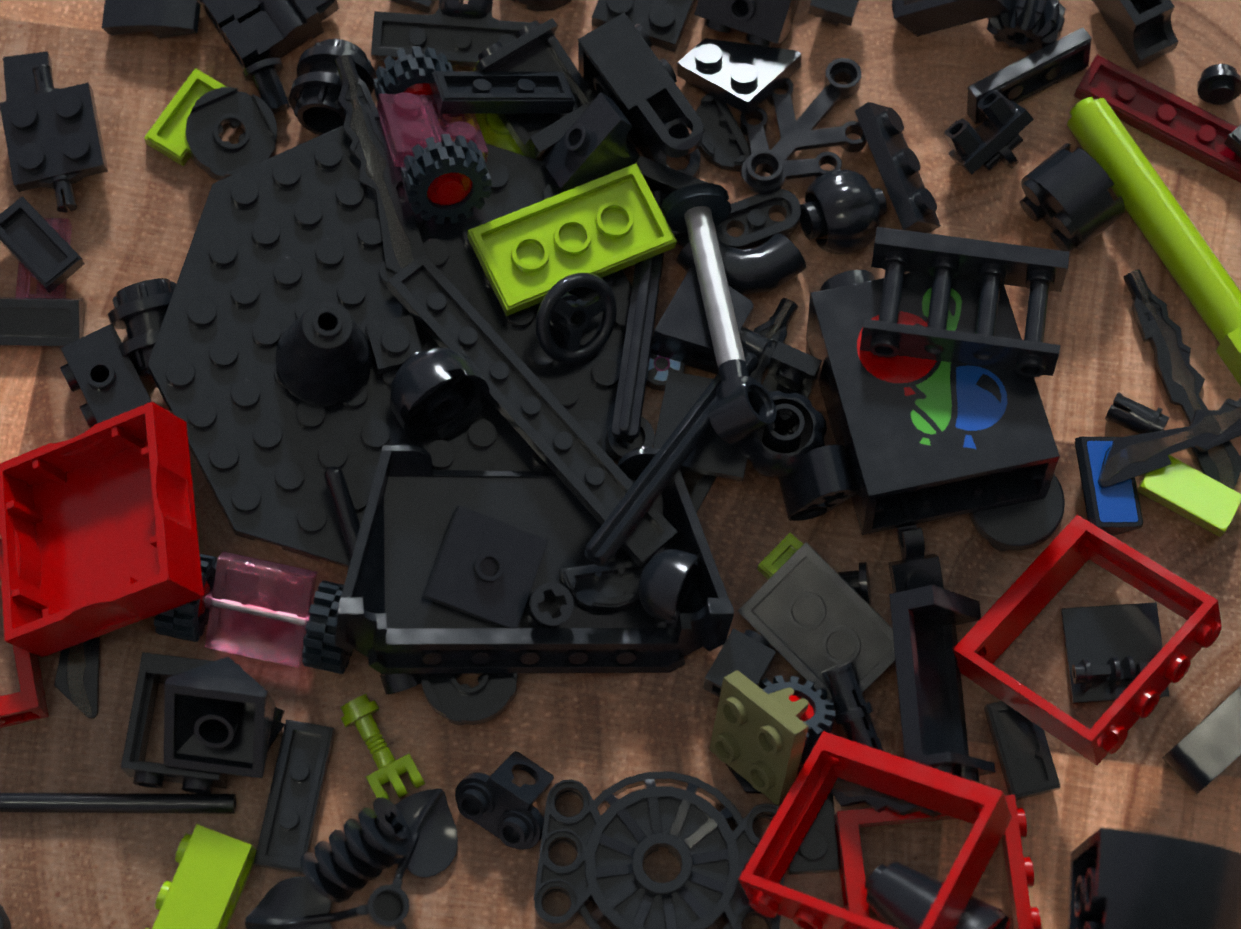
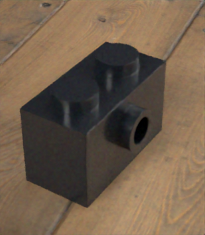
[694,0,800,47]
[60,324,152,428]

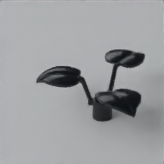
[245,788,458,929]

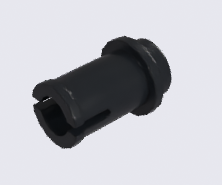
[1105,392,1170,442]

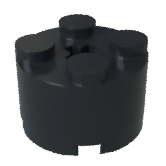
[1020,143,1125,252]

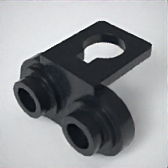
[455,751,554,850]

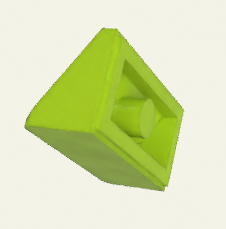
[1137,450,1241,537]

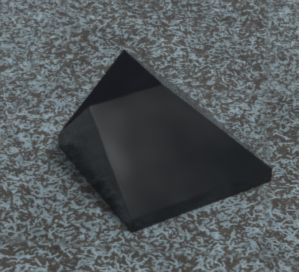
[163,657,276,778]

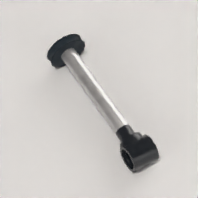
[661,183,777,444]

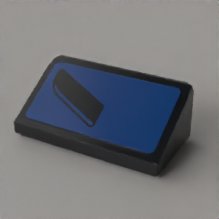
[1075,436,1143,536]

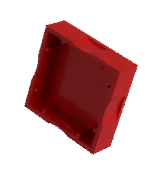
[0,402,204,657]

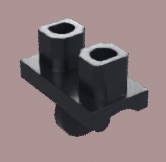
[944,89,1034,175]

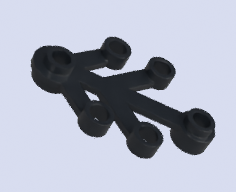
[740,58,867,194]

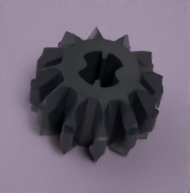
[987,0,1066,52]

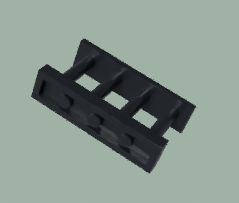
[860,227,1070,377]

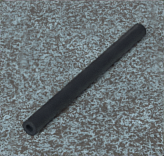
[0,793,236,814]

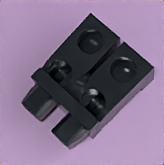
[200,0,339,70]

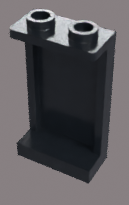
[889,585,996,783]

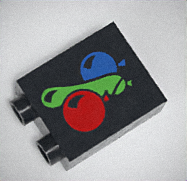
[806,270,1060,535]

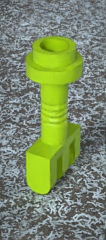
[341,694,425,800]

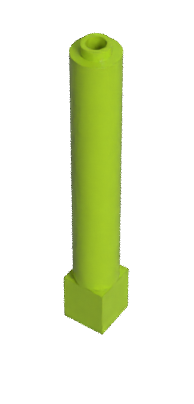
[1067,97,1241,386]

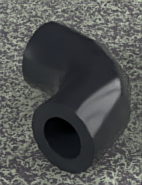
[676,233,806,295]

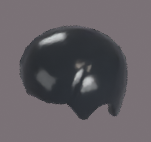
[638,549,699,624]

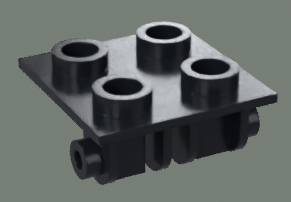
[1061,602,1170,703]

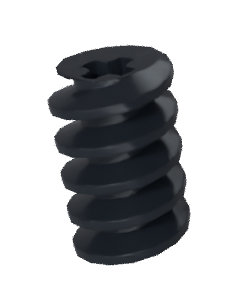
[300,797,413,903]

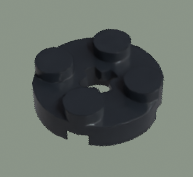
[185,87,277,181]
[421,673,518,725]

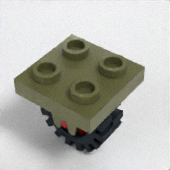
[709,670,835,806]

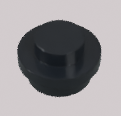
[1197,64,1241,105]

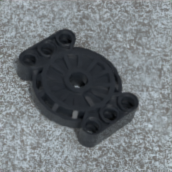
[534,772,785,929]

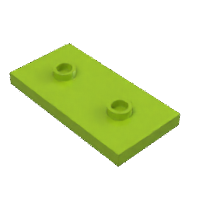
[467,163,677,317]

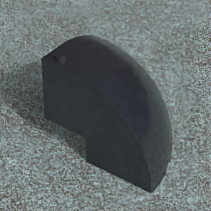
[1068,828,1241,929]

